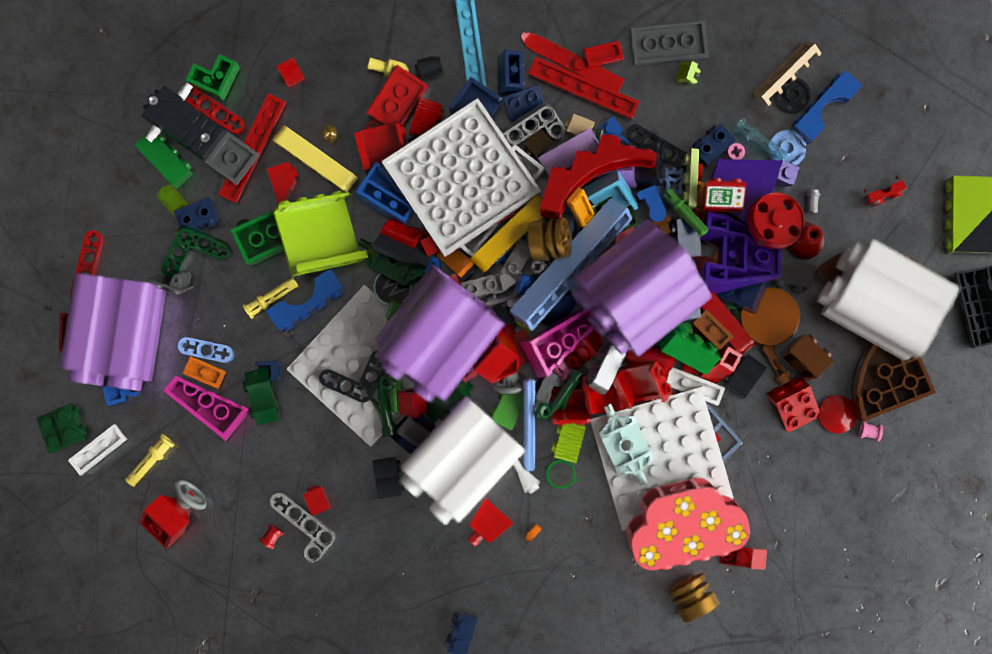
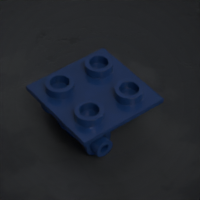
[503,84,549,132]

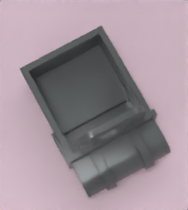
[521,373,558,412]

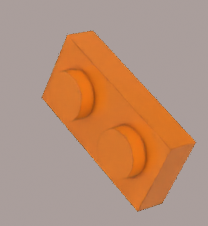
[182,356,227,389]

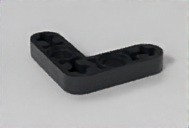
[319,350,384,403]

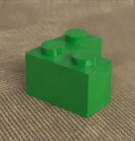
[185,54,240,101]

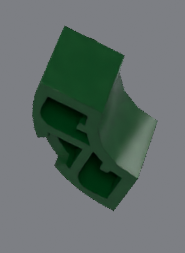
[242,367,280,426]
[425,379,474,423]

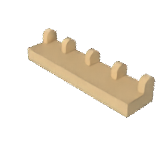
[752,41,821,106]

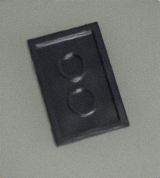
[372,233,435,270]

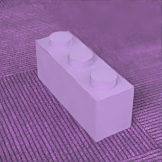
[538,127,599,176]

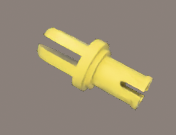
[367,57,409,78]

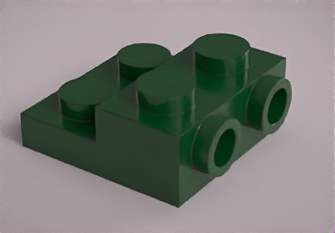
[36,404,87,454]

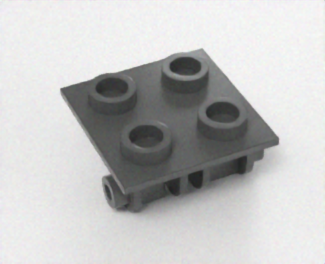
[146,271,194,294]

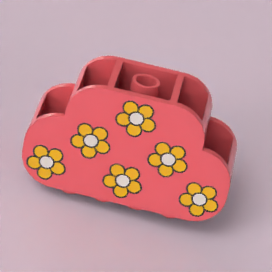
[626,478,750,570]

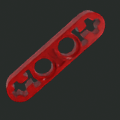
[185,86,246,135]
[70,230,104,297]

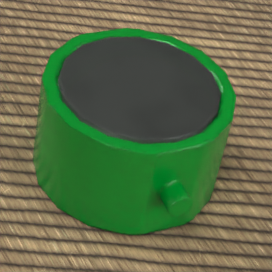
[544,460,577,489]

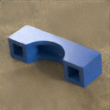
[792,70,863,144]
[266,269,345,332]

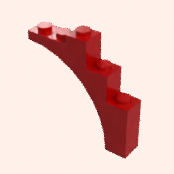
[540,134,657,220]

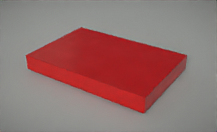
[366,65,428,125]

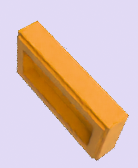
[567,187,595,228]

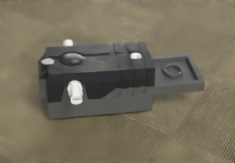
[142,82,259,185]

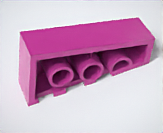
[520,308,594,378]
[163,376,249,442]

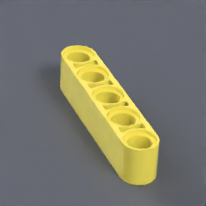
[272,125,358,193]

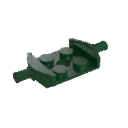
[358,238,426,288]

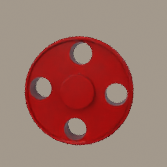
[747,192,805,249]

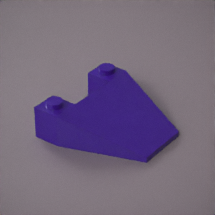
[711,159,800,234]
[699,212,782,293]

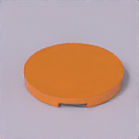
[741,288,800,345]

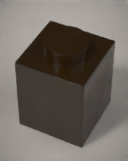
[523,129,553,160]

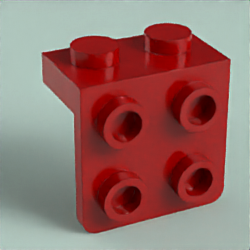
[582,375,624,414]
[767,376,820,432]
[550,386,590,426]

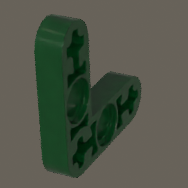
[161,225,230,278]

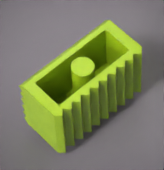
[551,423,586,463]

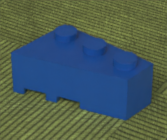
[356,161,415,225]

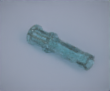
[733,118,788,160]

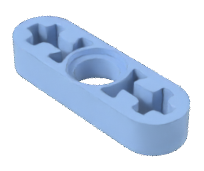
[178,337,234,363]

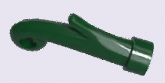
[536,368,584,420]
[371,373,398,437]

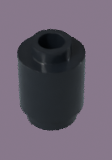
[414,56,443,79]

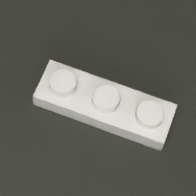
[667,367,725,406]
[68,424,127,475]

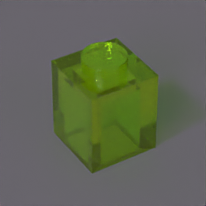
[156,184,189,216]

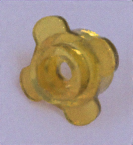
[322,123,337,144]

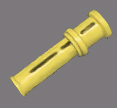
[242,277,299,319]
[125,434,175,487]

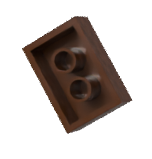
[778,334,834,381]

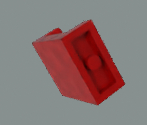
[354,121,408,170]
[612,360,672,409]

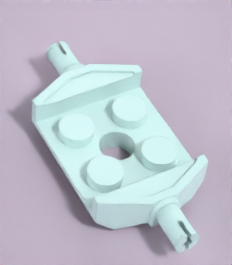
[598,404,653,486]

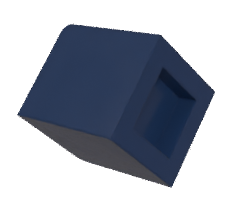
[256,361,281,381]

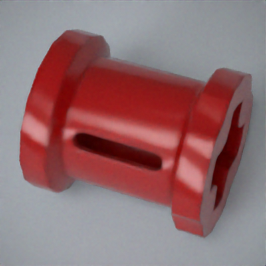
[258,524,284,549]

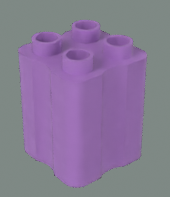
[572,219,712,357]
[375,265,504,402]
[60,274,166,391]

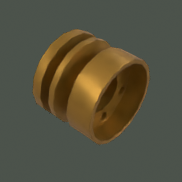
[528,217,572,262]
[667,573,720,623]

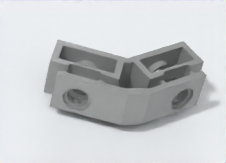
[461,239,536,308]

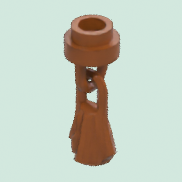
[761,344,790,385]

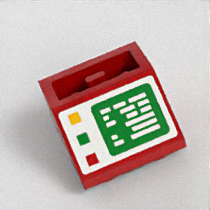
[703,178,747,213]

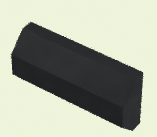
[954,265,992,348]

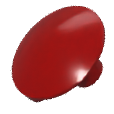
[819,395,857,433]

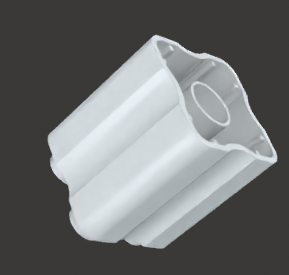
[817,239,959,361]
[400,397,525,524]

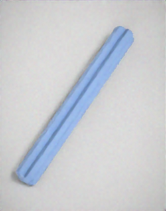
[523,379,535,471]

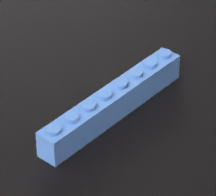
[510,198,633,331]

